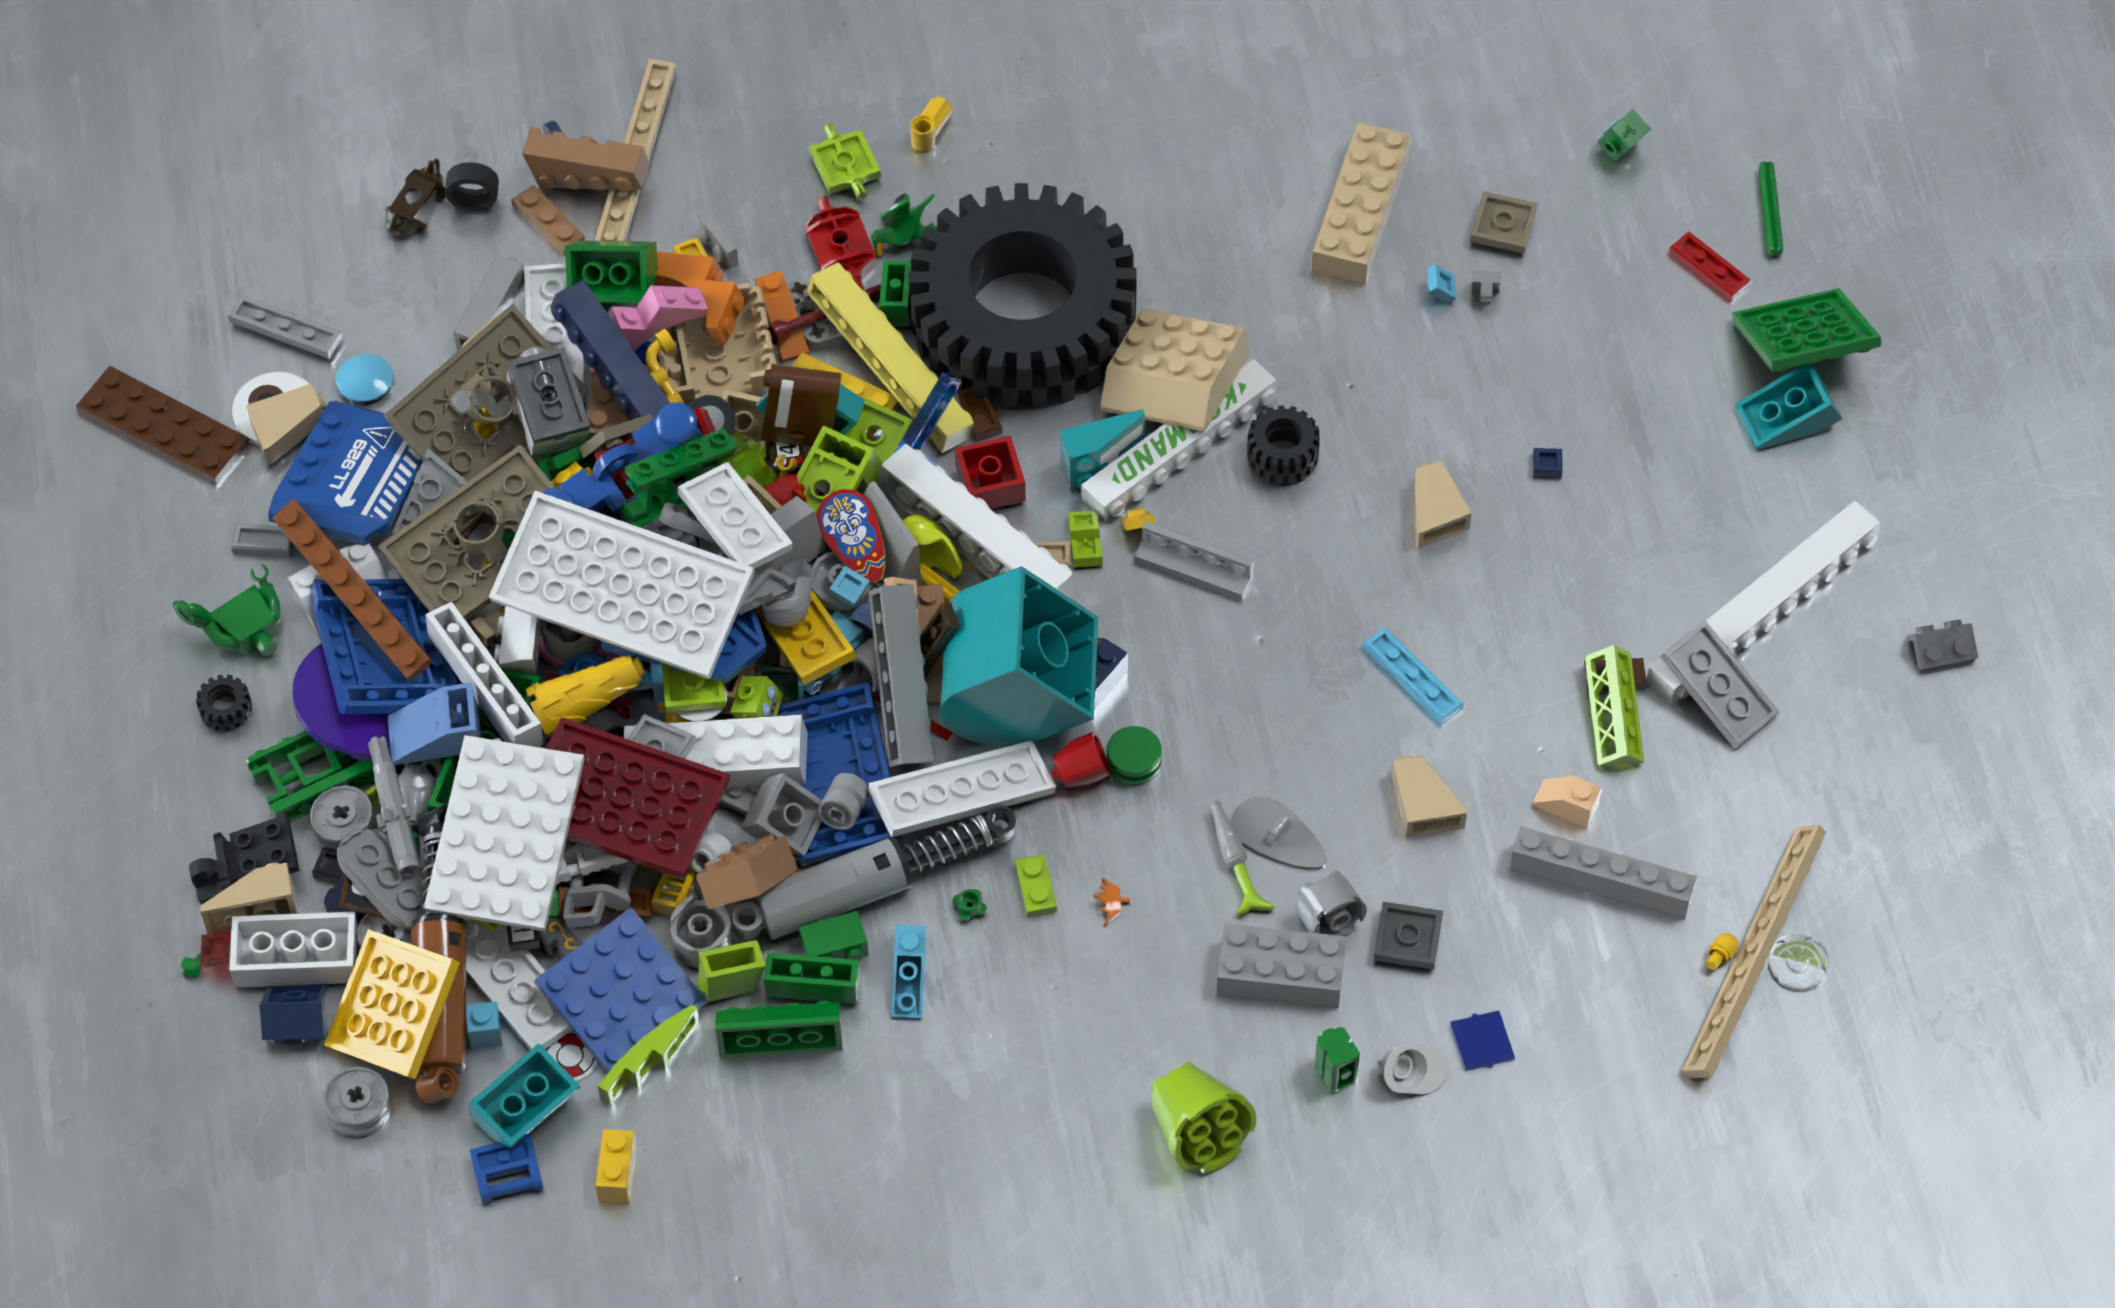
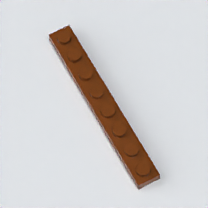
[272,499,433,682]

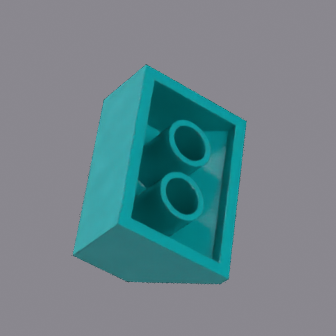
[468,1043,581,1148]

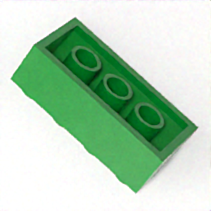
[715,1001,843,1057]

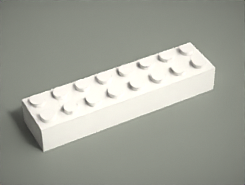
[881,444,1076,601]

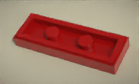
[1669,231,1751,302]

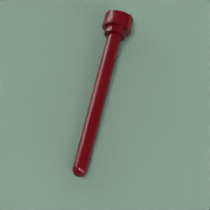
[767,284,881,345]

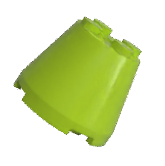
[1151,1062,1257,1173]

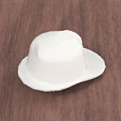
[1377,1044,1448,1094]

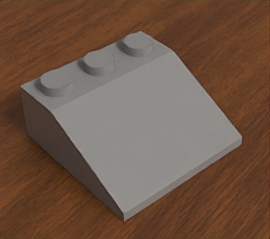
[864,481,921,588]

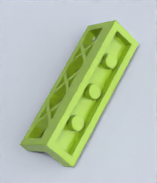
[1585,645,1644,768]

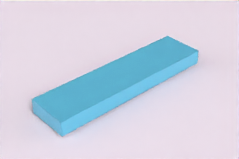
[1363,627,1464,726]

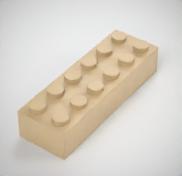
[1312,122,1411,284]

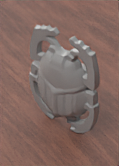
[394,758,442,827]

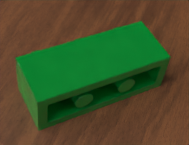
[764,952,861,1004]

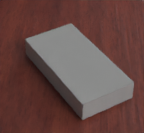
[231,524,293,557]

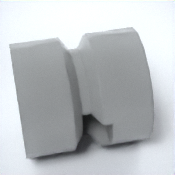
[818,773,869,830]

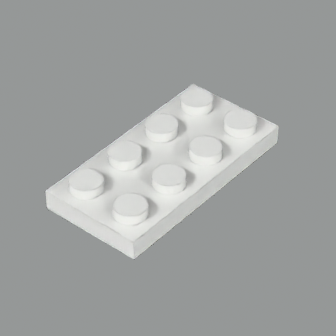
[678,462,793,569]

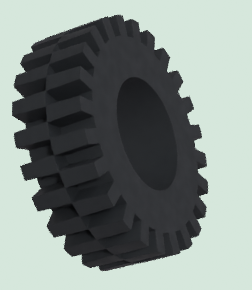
[908,183,1137,410]

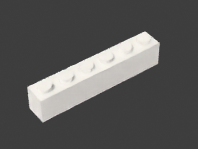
[425,602,543,747]

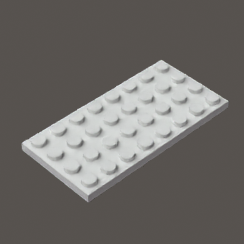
[489,491,755,679]

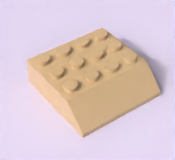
[1100,308,1250,432]

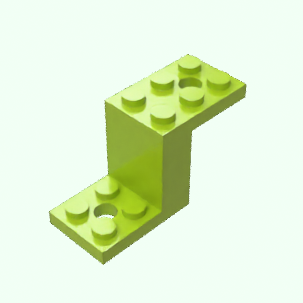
[797,397,914,515]

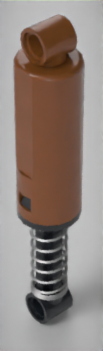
[411,805,466,1104]

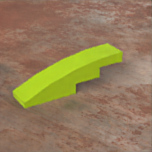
[598,1005,699,1105]

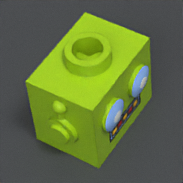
[730,676,783,719]

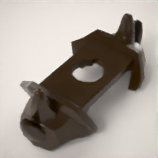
[384,158,446,239]

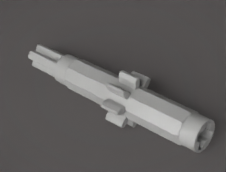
[368,737,420,876]

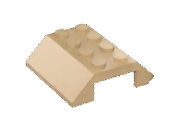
[655,283,777,405]

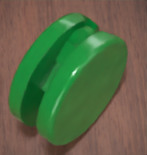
[1107,726,1162,785]

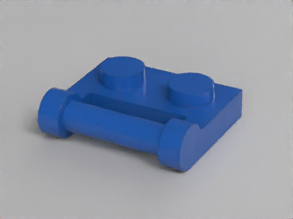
[470,1134,544,1204]

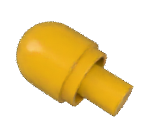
[1705,933,1739,970]

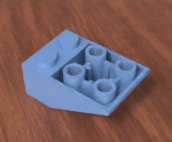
[388,682,481,765]

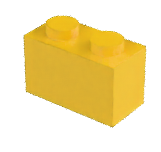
[595,1129,637,1204]

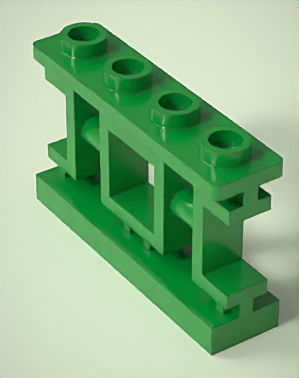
[619,428,738,527]
[245,731,375,823]

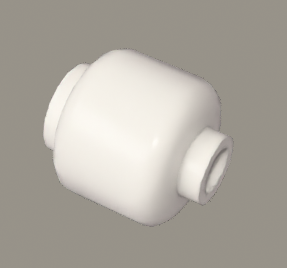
[691,832,732,873]

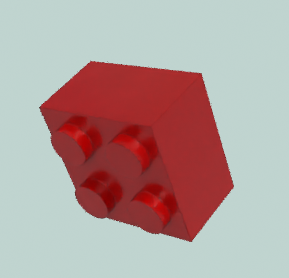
[955,435,1026,509]

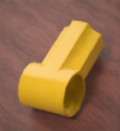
[910,96,953,152]

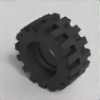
[196,674,252,732]

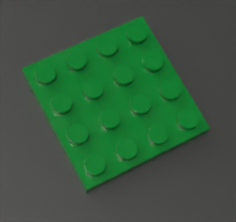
[1732,288,1881,371]

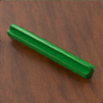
[1759,161,1784,257]

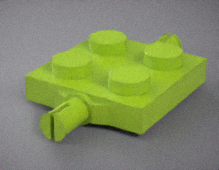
[809,122,881,200]

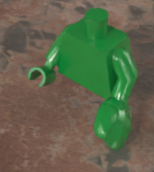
[173,564,281,656]

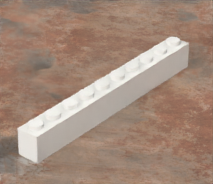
[1646,501,1880,705]

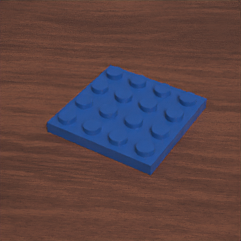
[534,907,708,1074]

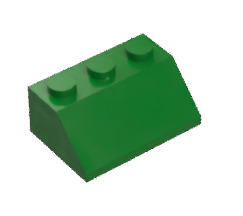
[565,240,658,303]

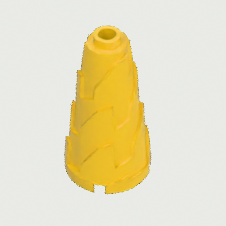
[526,655,646,740]

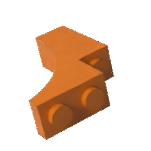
[654,251,744,345]

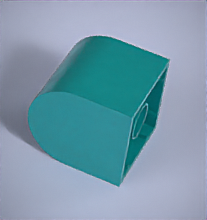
[940,566,1099,746]

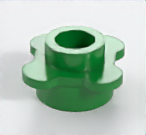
[952,889,987,921]

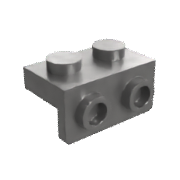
[1908,619,1979,670]

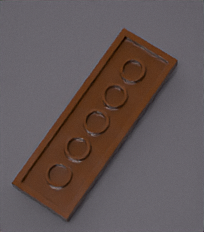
[76,365,250,485]

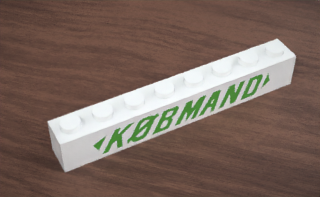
[1081,359,1277,522]

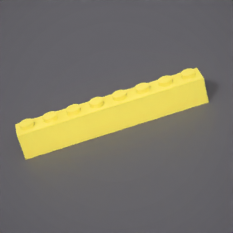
[807,262,974,453]

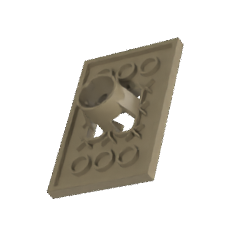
[383,304,589,482]
[378,445,555,621]

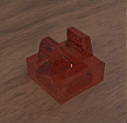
[200,930,231,968]

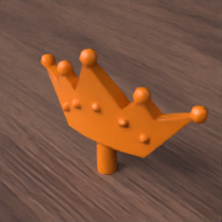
[1092,877,1130,926]

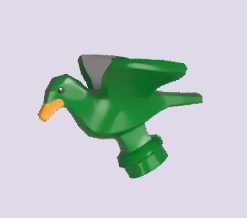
[871,193,937,256]

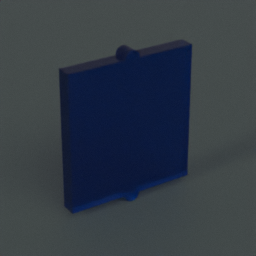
[1450,1010,1515,1071]

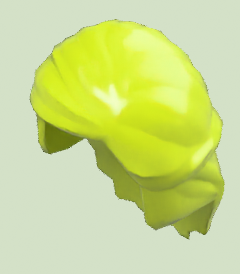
[902,514,963,578]

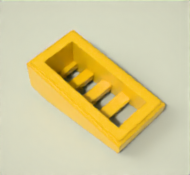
[651,866,698,917]

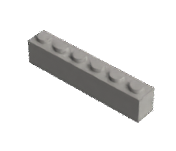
[868,585,935,768]
[1510,826,1697,919]

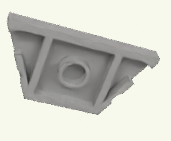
[699,538,795,615]

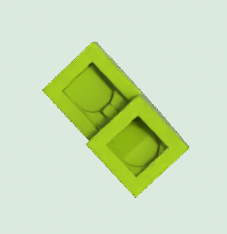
[1068,510,1103,568]

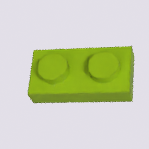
[1015,854,1057,918]

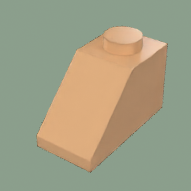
[1532,776,1602,828]

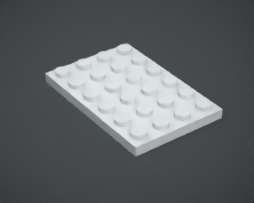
[424,735,585,932]

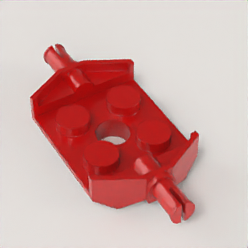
[805,195,877,290]

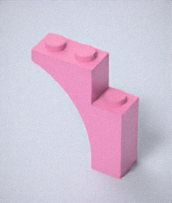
[590,285,709,373]

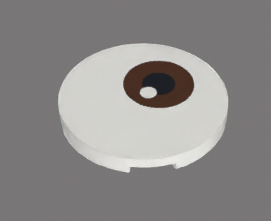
[232,372,309,447]

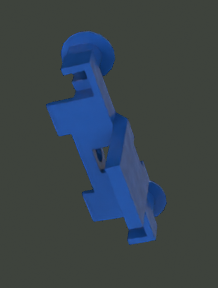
[543,402,704,517]

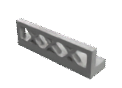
[1134,521,1254,601]

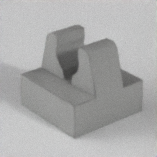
[1471,271,1502,303]

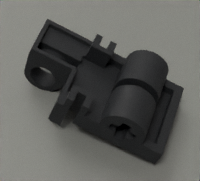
[189,814,300,904]

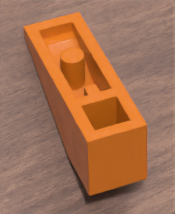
[754,270,810,363]

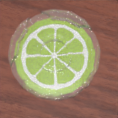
[1768,934,1829,993]

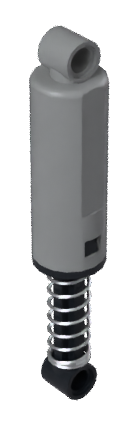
[732,805,1016,940]

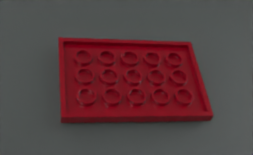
[546,717,730,879]

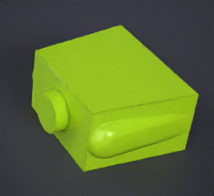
[697,940,766,1002]

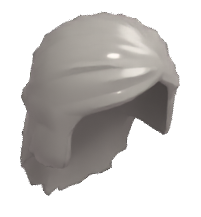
[760,559,813,627]

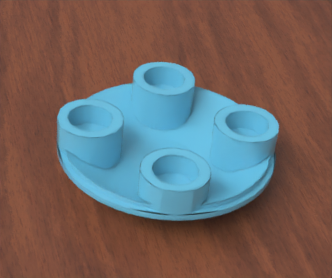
[336,354,393,405]

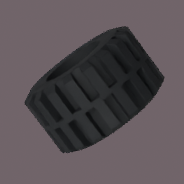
[1247,405,1320,484]

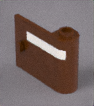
[761,364,841,447]

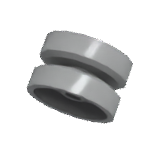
[811,551,875,623]

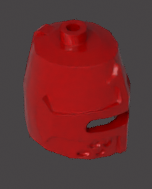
[1050,732,1110,789]

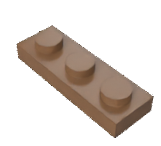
[511,184,585,257]

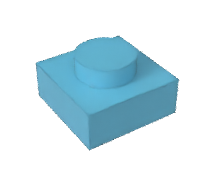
[1427,265,1456,303]
[828,566,870,608]

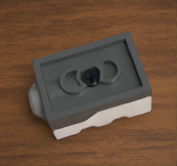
[506,347,590,456]

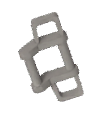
[563,861,637,928]

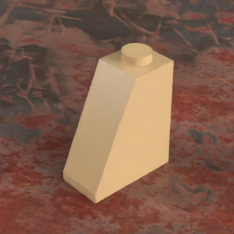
[246,384,326,465]
[1413,460,1472,549]
[1391,756,1467,837]

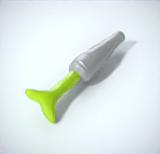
[1209,801,1275,916]

